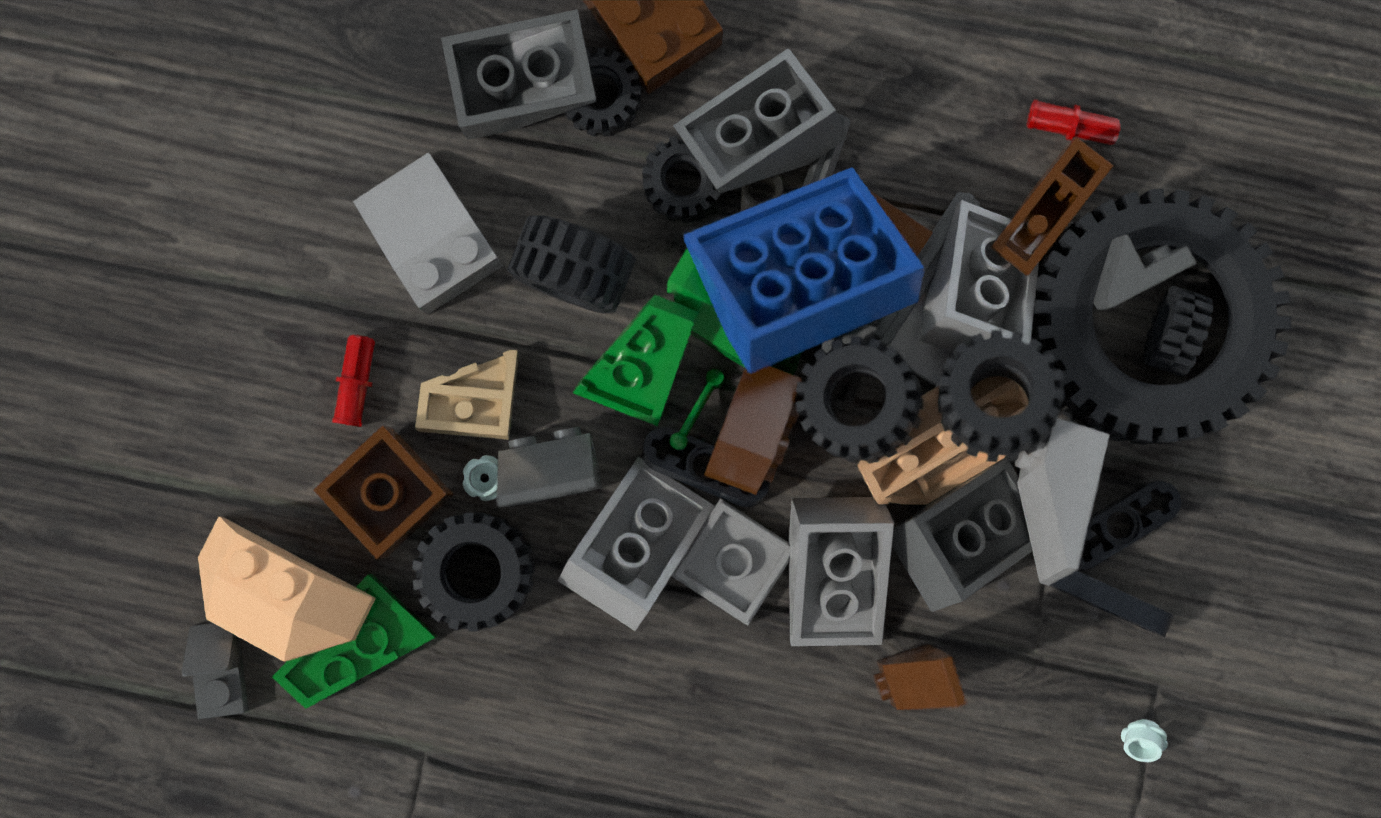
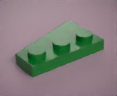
[573,294,699,426]
[272,574,438,709]

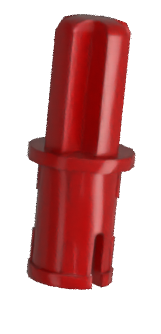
[1027,99,1121,145]
[332,335,375,427]

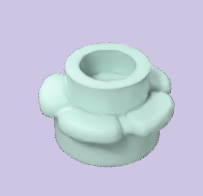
[463,455,498,501]
[1121,719,1168,762]

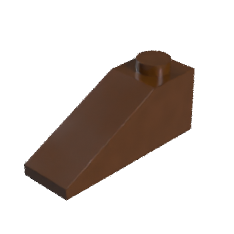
[990,137,1114,276]
[873,644,967,710]

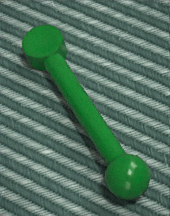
[670,369,724,450]

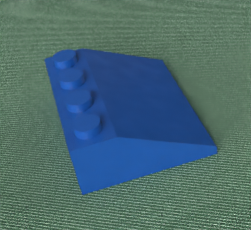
[684,167,924,374]

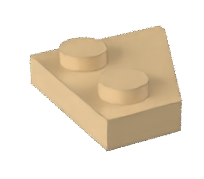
[415,350,519,440]

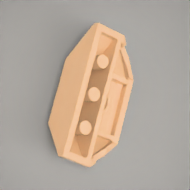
[858,376,1029,505]
[198,516,376,661]

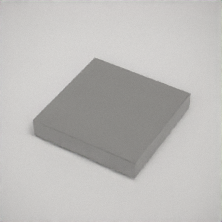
[671,498,790,626]

